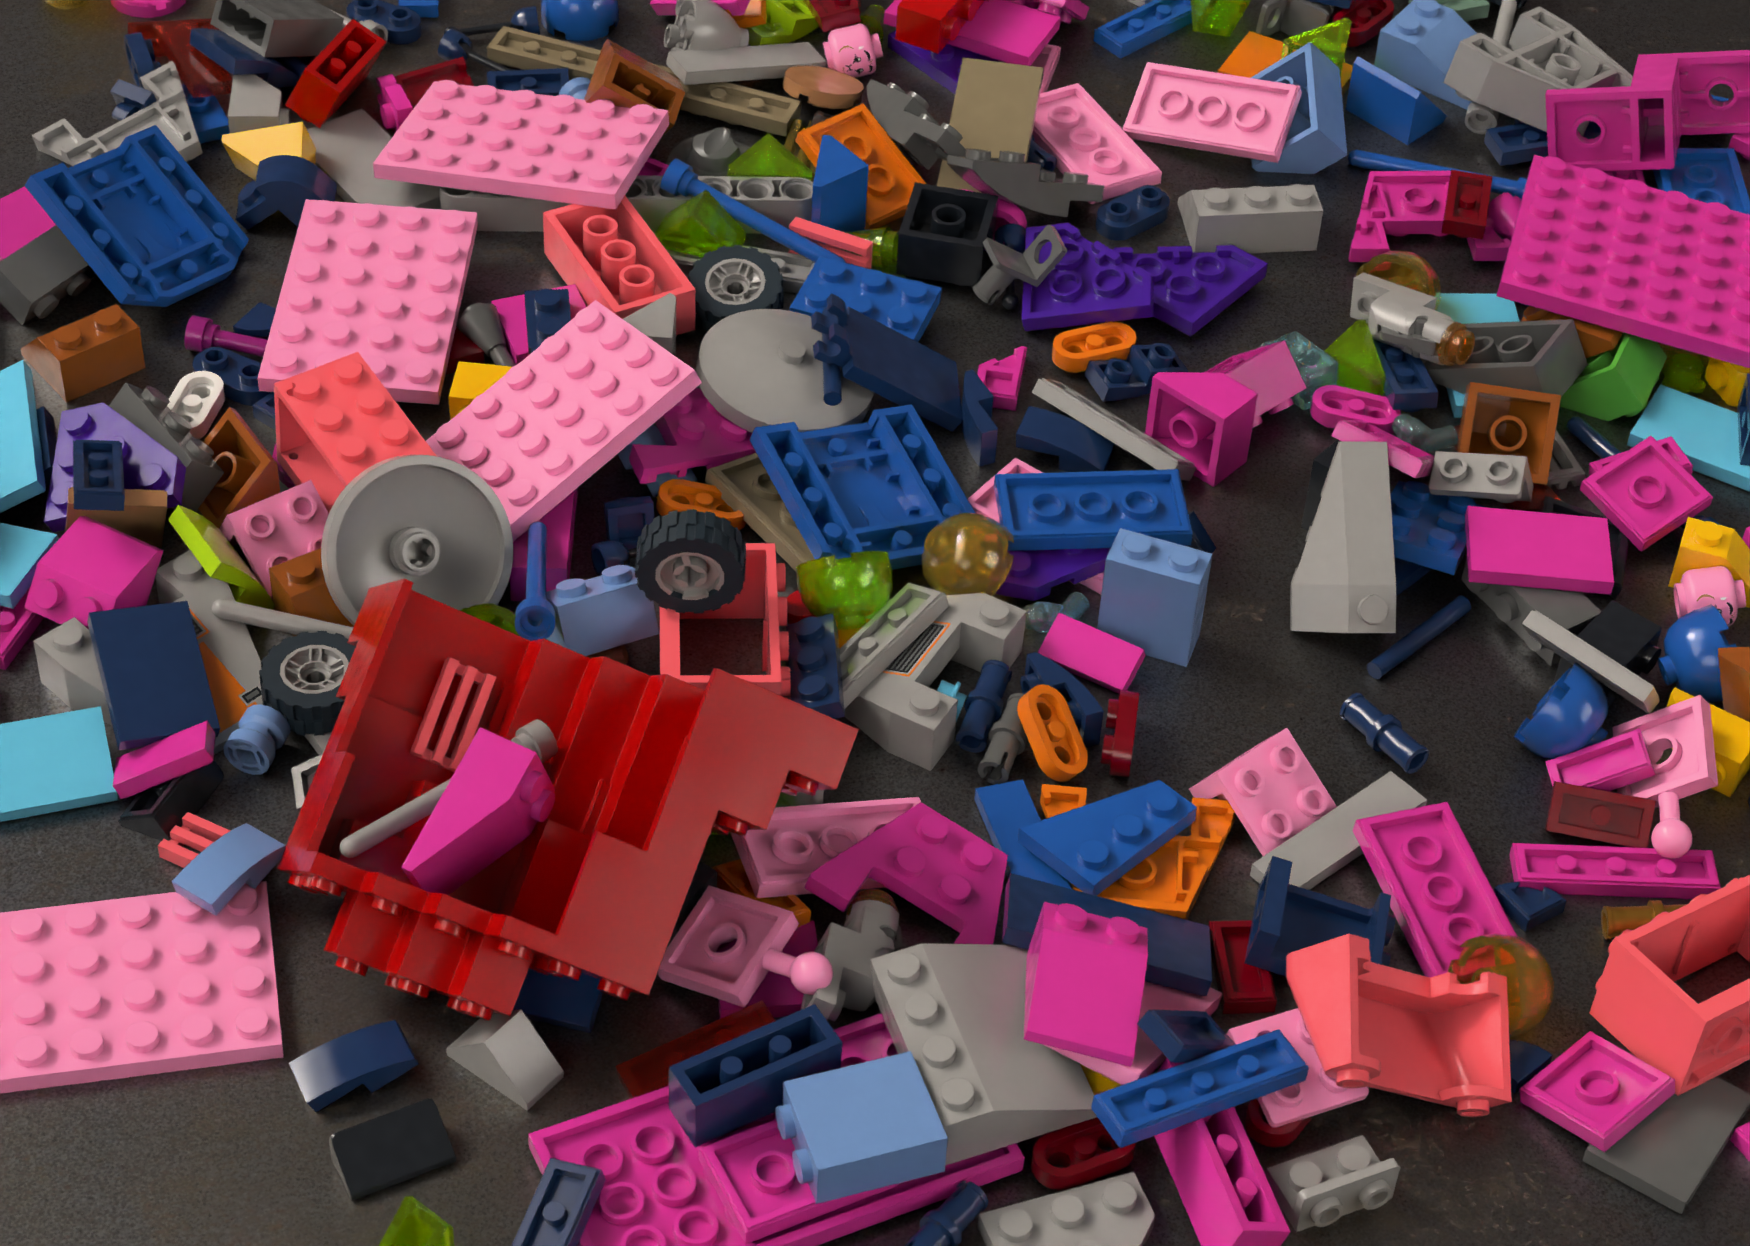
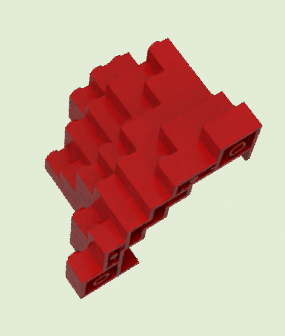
[277,578,859,1021]

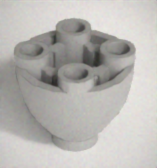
[664,0,749,51]

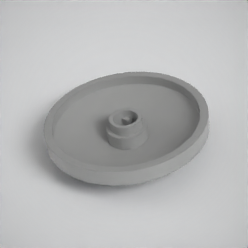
[696,309,874,433]
[321,454,513,625]

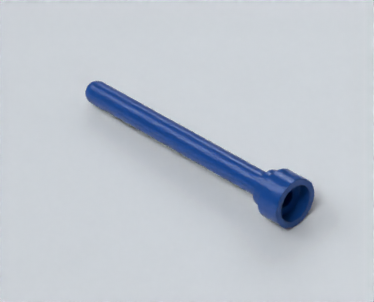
[1348,150,1527,200]
[660,158,846,263]
[515,522,555,641]

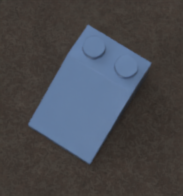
[1374,0,1477,110]
[546,565,659,656]

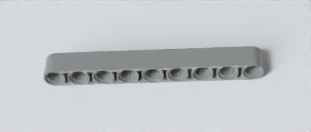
[439,176,813,234]

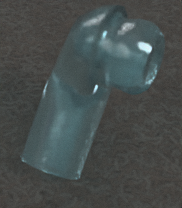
[1392,413,1458,454]
[1023,592,1089,634]

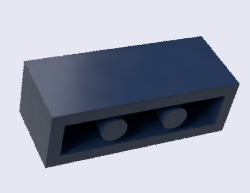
[669,1004,842,1147]

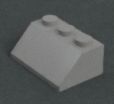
[1178,184,1323,254]

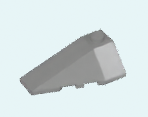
[1290,442,1396,633]

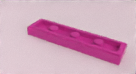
[1509,843,1721,899]

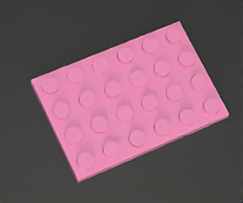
[373,80,669,210]
[257,199,478,405]
[426,300,702,542]
[0,881,284,1094]

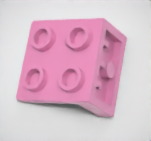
[219,480,329,599]
[1189,728,1337,856]
[1227,1008,1369,1128]

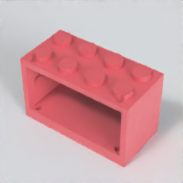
[274,352,437,513]
[659,543,791,697]
[1589,875,1750,1096]

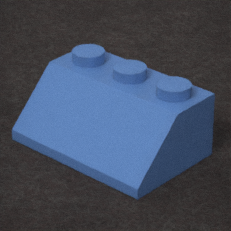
[1251,42,1347,174]

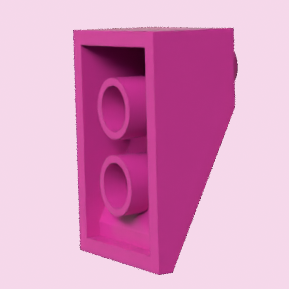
[401,727,555,895]
[1024,902,1148,1067]

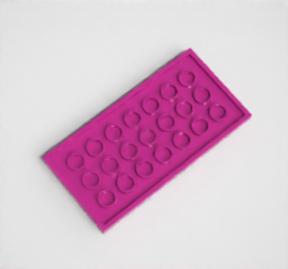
[528,1013,1025,1246]

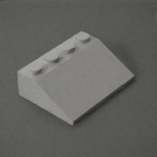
[870,943,1097,1166]

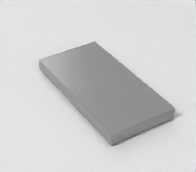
[307,109,440,209]

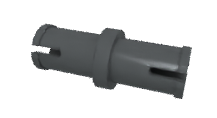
[978,693,1028,784]

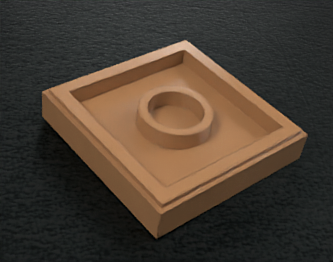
[65,487,167,548]

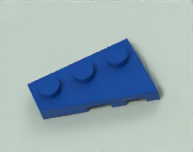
[1018,780,1197,896]

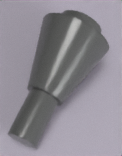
[458,303,516,367]

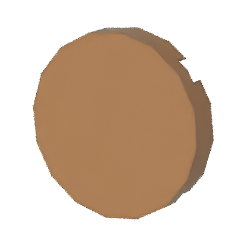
[783,65,864,109]

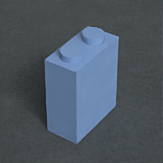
[1097,528,1213,667]
[775,1051,948,1204]

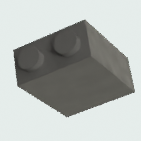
[210,0,344,58]

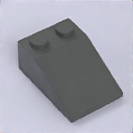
[1424,319,1588,397]

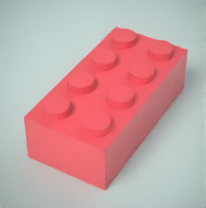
[543,196,696,336]

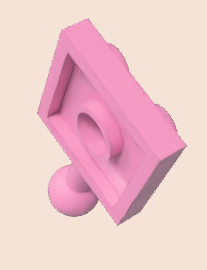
[1612,695,1718,859]
[657,886,833,1008]

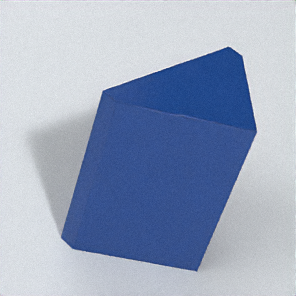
[1346,56,1447,145]
[811,135,869,244]

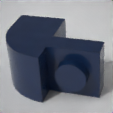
[236,155,337,230]

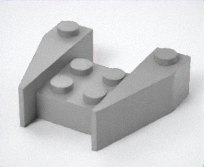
[1443,6,1633,136]

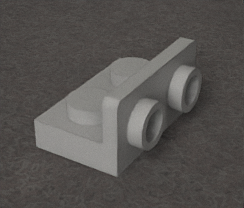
[1429,451,1533,503]
[1265,1135,1400,1232]

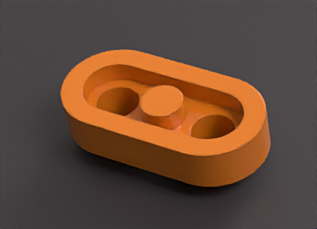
[1052,322,1137,373]
[656,479,746,530]
[1017,684,1088,782]

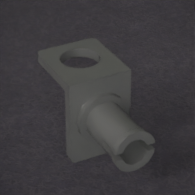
[1255,0,1334,48]
[973,224,1067,305]

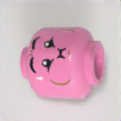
[822,24,883,78]
[1673,566,1746,626]

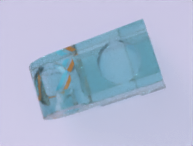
[1260,331,1339,411]

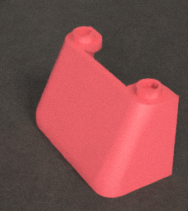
[1286,934,1512,1117]

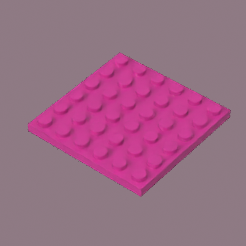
[1496,155,1750,368]

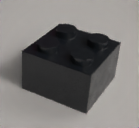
[896,182,998,287]

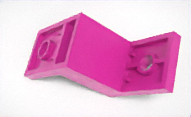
[1545,50,1750,171]

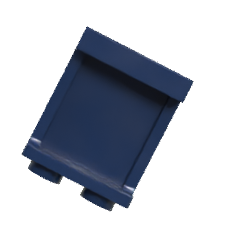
[1244,856,1396,976]

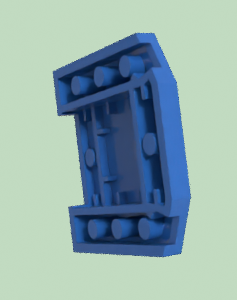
[25,125,249,307]
[749,404,982,574]

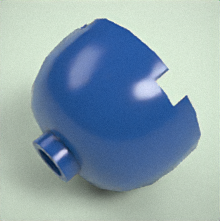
[541,0,619,41]
[1657,604,1737,704]
[1513,662,1609,760]

